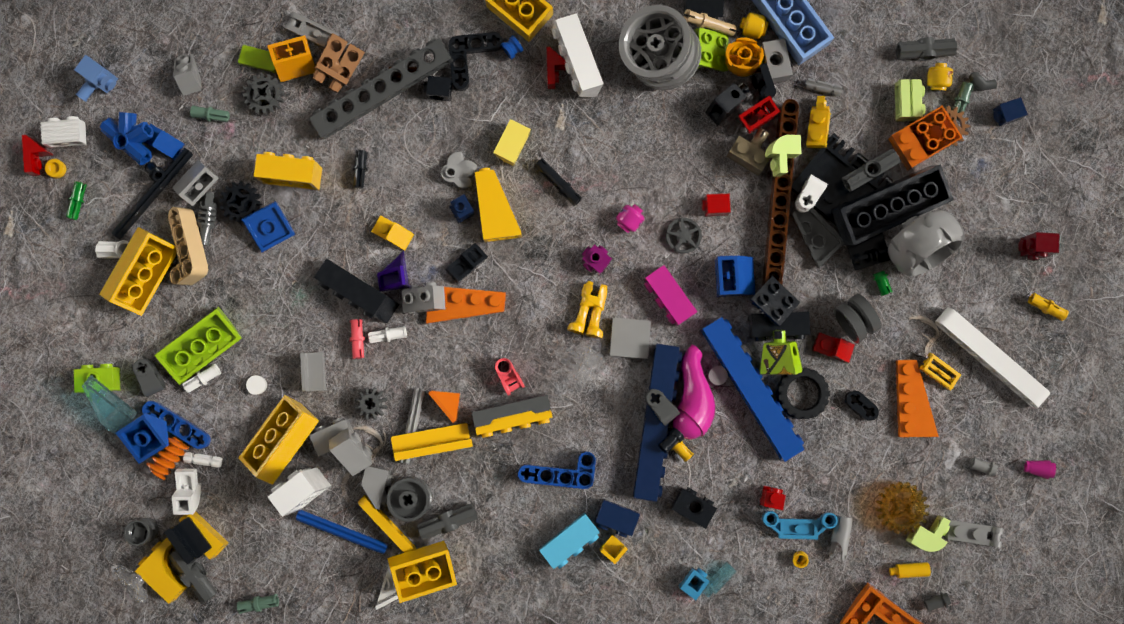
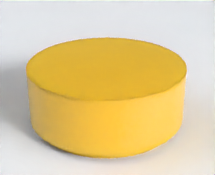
[45,159,66,179]

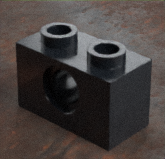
[670,487,717,529]

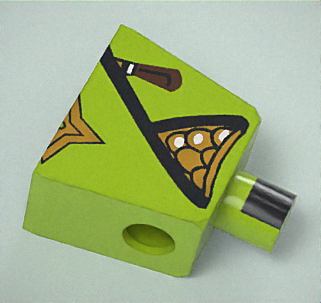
[760,330,802,375]

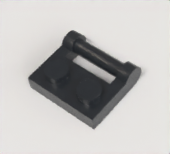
[752,63,776,103]

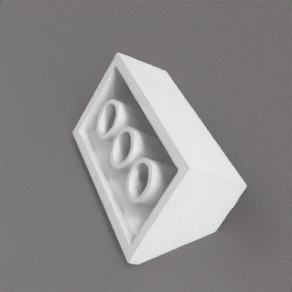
[552,13,604,97]

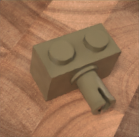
[726,128,770,176]

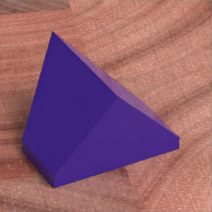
[377,251,409,292]

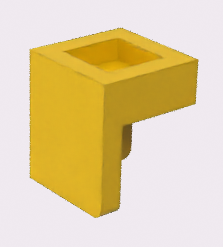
[599,534,628,564]

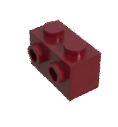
[1018,232,1060,261]

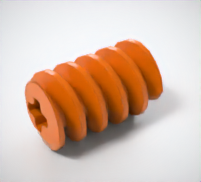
[146,437,189,480]

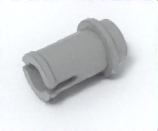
[970,457,998,477]

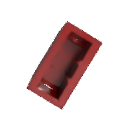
[738,95,780,134]

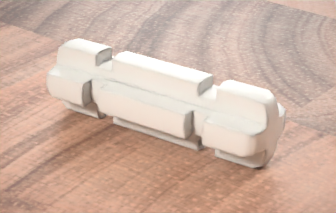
[183,452,222,468]

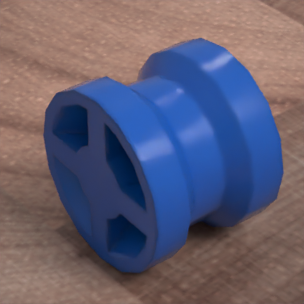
[500,35,524,60]

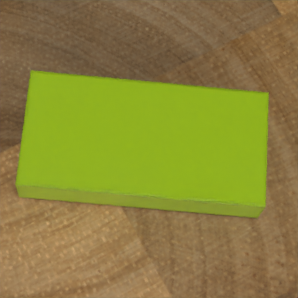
[238,45,276,74]

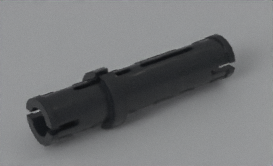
[534,158,582,206]

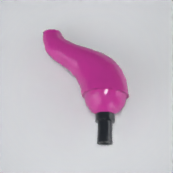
[658,345,716,454]

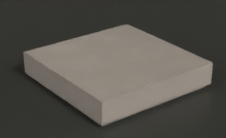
[610,318,651,359]

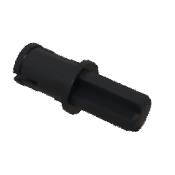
[352,150,368,189]

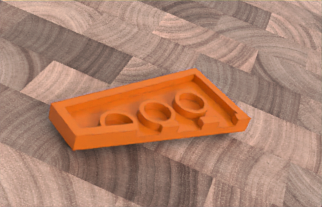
[426,287,506,324]
[896,360,939,437]

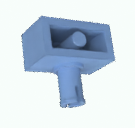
[74,55,118,102]

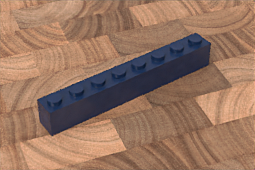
[633,344,682,502]

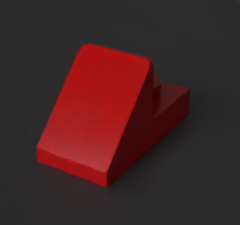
[546,47,566,89]
[22,135,53,176]
[812,332,855,363]

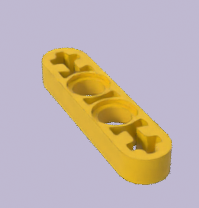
[357,495,416,553]

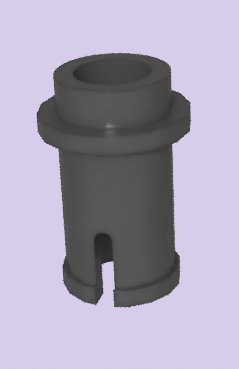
[924,592,951,612]

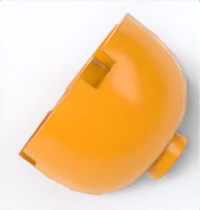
[725,37,764,77]

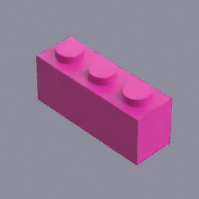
[644,265,697,326]

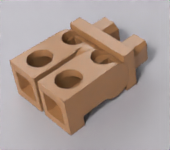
[312,33,365,93]

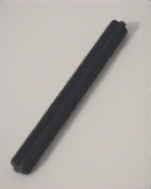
[112,148,193,239]

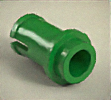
[873,271,893,296]

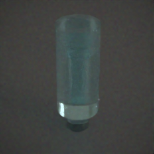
[703,562,737,598]

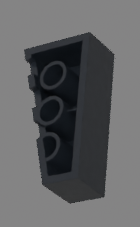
[314,258,399,323]

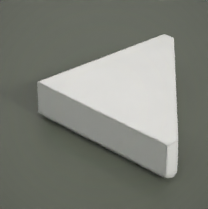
[375,567,398,610]

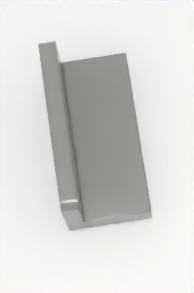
[300,352,326,392]

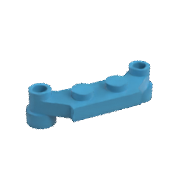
[762,511,838,539]

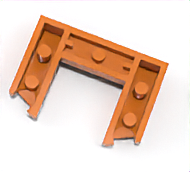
[840,582,923,624]

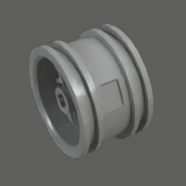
[619,5,701,90]

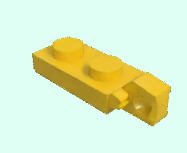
[806,96,831,148]

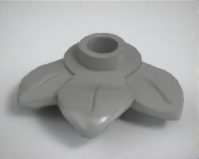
[441,152,477,188]

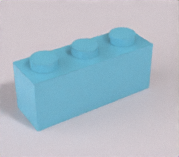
[539,513,600,569]

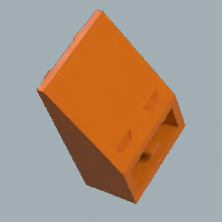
[888,105,963,171]

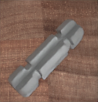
[805,78,842,97]

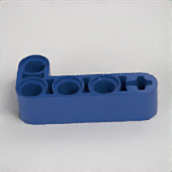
[518,451,596,489]

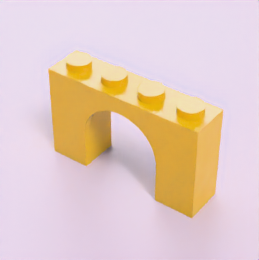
[135,511,229,604]

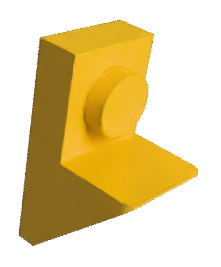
[371,215,414,251]

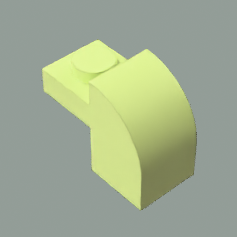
[765,135,801,177]
[905,516,951,552]

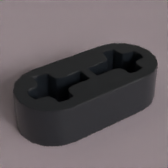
[845,391,879,421]

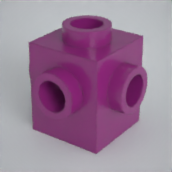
[582,244,612,276]

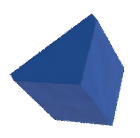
[116,413,169,464]

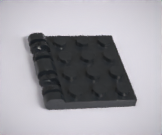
[791,133,893,225]

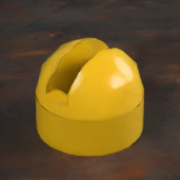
[793,551,809,568]

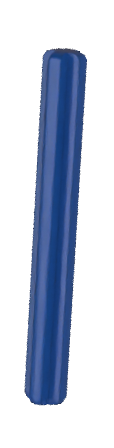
[296,510,388,554]

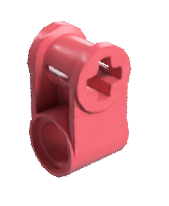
[495,358,525,396]

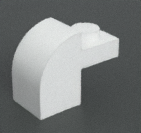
[172,469,201,515]

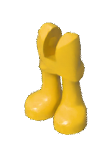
[567,281,607,339]

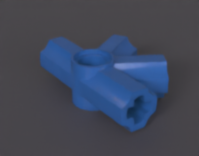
[100,112,154,165]

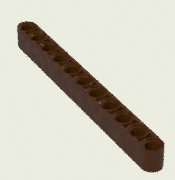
[762,99,799,286]

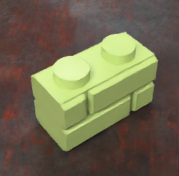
[895,79,926,121]

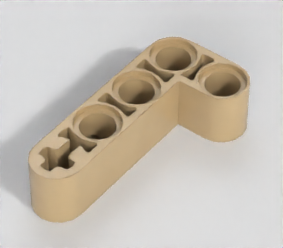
[168,207,208,285]

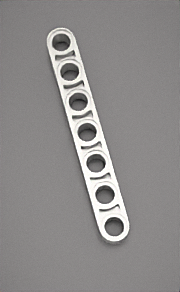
[935,307,1050,409]

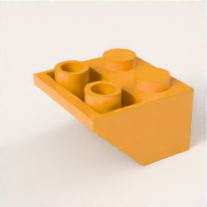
[267,35,315,82]

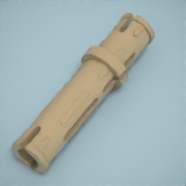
[683,9,737,36]

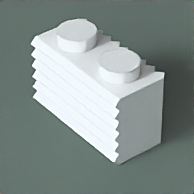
[40,116,86,148]

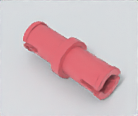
[349,319,365,359]

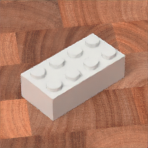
[268,467,331,517]

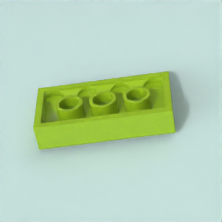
[154,306,242,385]

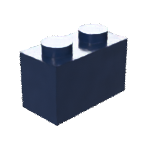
[595,499,640,538]

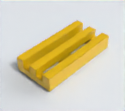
[919,353,961,391]

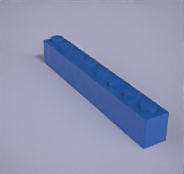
[700,317,805,462]

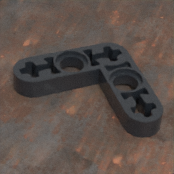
[448,32,503,91]

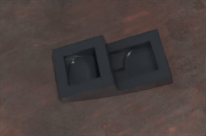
[445,243,488,284]

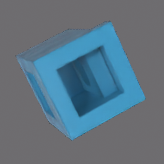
[678,567,710,600]

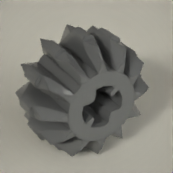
[355,388,388,420]

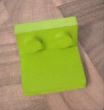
[694,27,729,72]

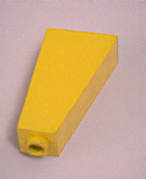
[475,168,522,242]

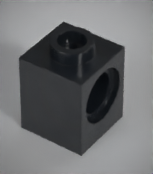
[424,76,453,101]

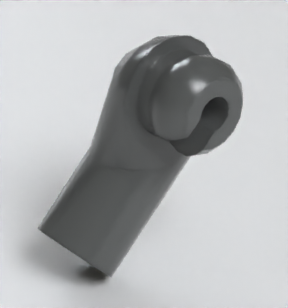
[969,72,997,91]

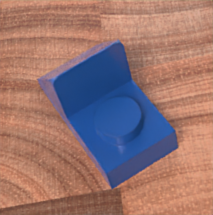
[145,124,185,159]

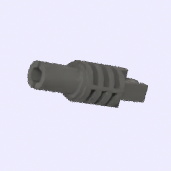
[197,192,218,246]

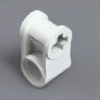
[795,174,828,213]

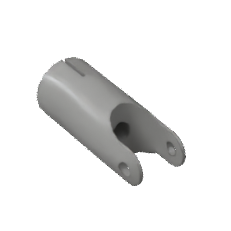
[829,515,853,562]

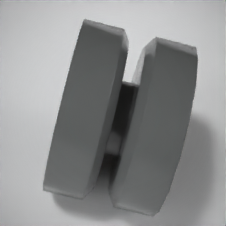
[833,293,882,344]
[387,477,432,522]

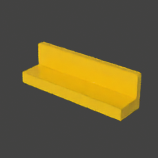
[391,423,473,461]

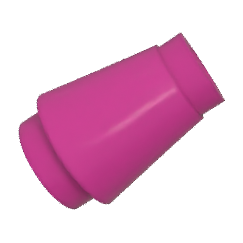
[1024,460,1056,479]

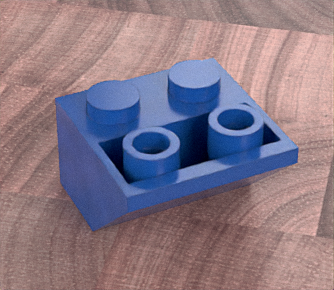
[715,255,755,297]

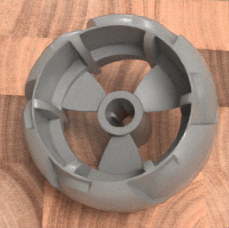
[888,210,965,276]

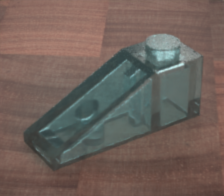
[82,375,137,436]

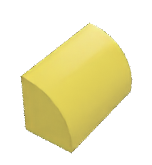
[493,119,531,166]

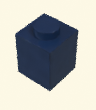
[993,97,1028,127]

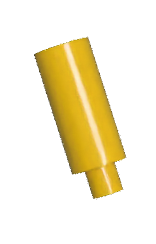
[889,562,931,578]

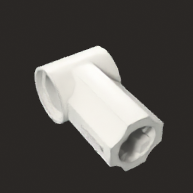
[95,240,129,259]

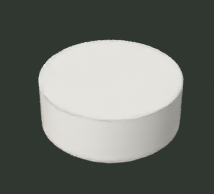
[246,375,267,395]

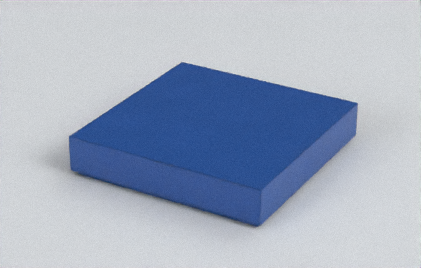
[242,201,295,253]

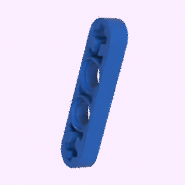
[142,401,211,449]

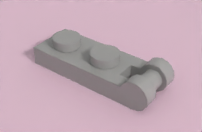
[284,12,339,48]
[945,519,1004,548]

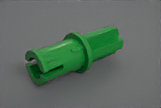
[66,181,87,220]

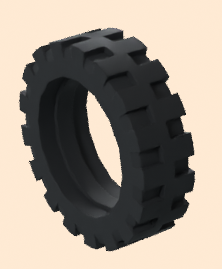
[776,368,830,419]

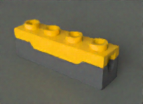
[472,395,553,438]

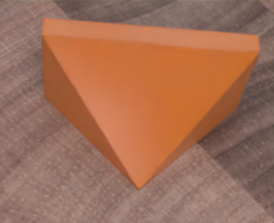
[428,391,460,423]

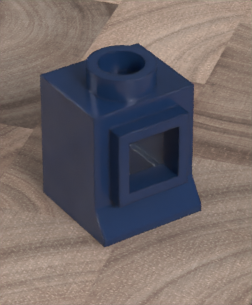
[449,194,475,223]

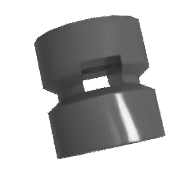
[124,518,159,546]

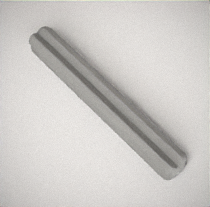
[399,388,425,464]

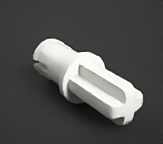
[368,326,407,343]
[182,364,221,393]

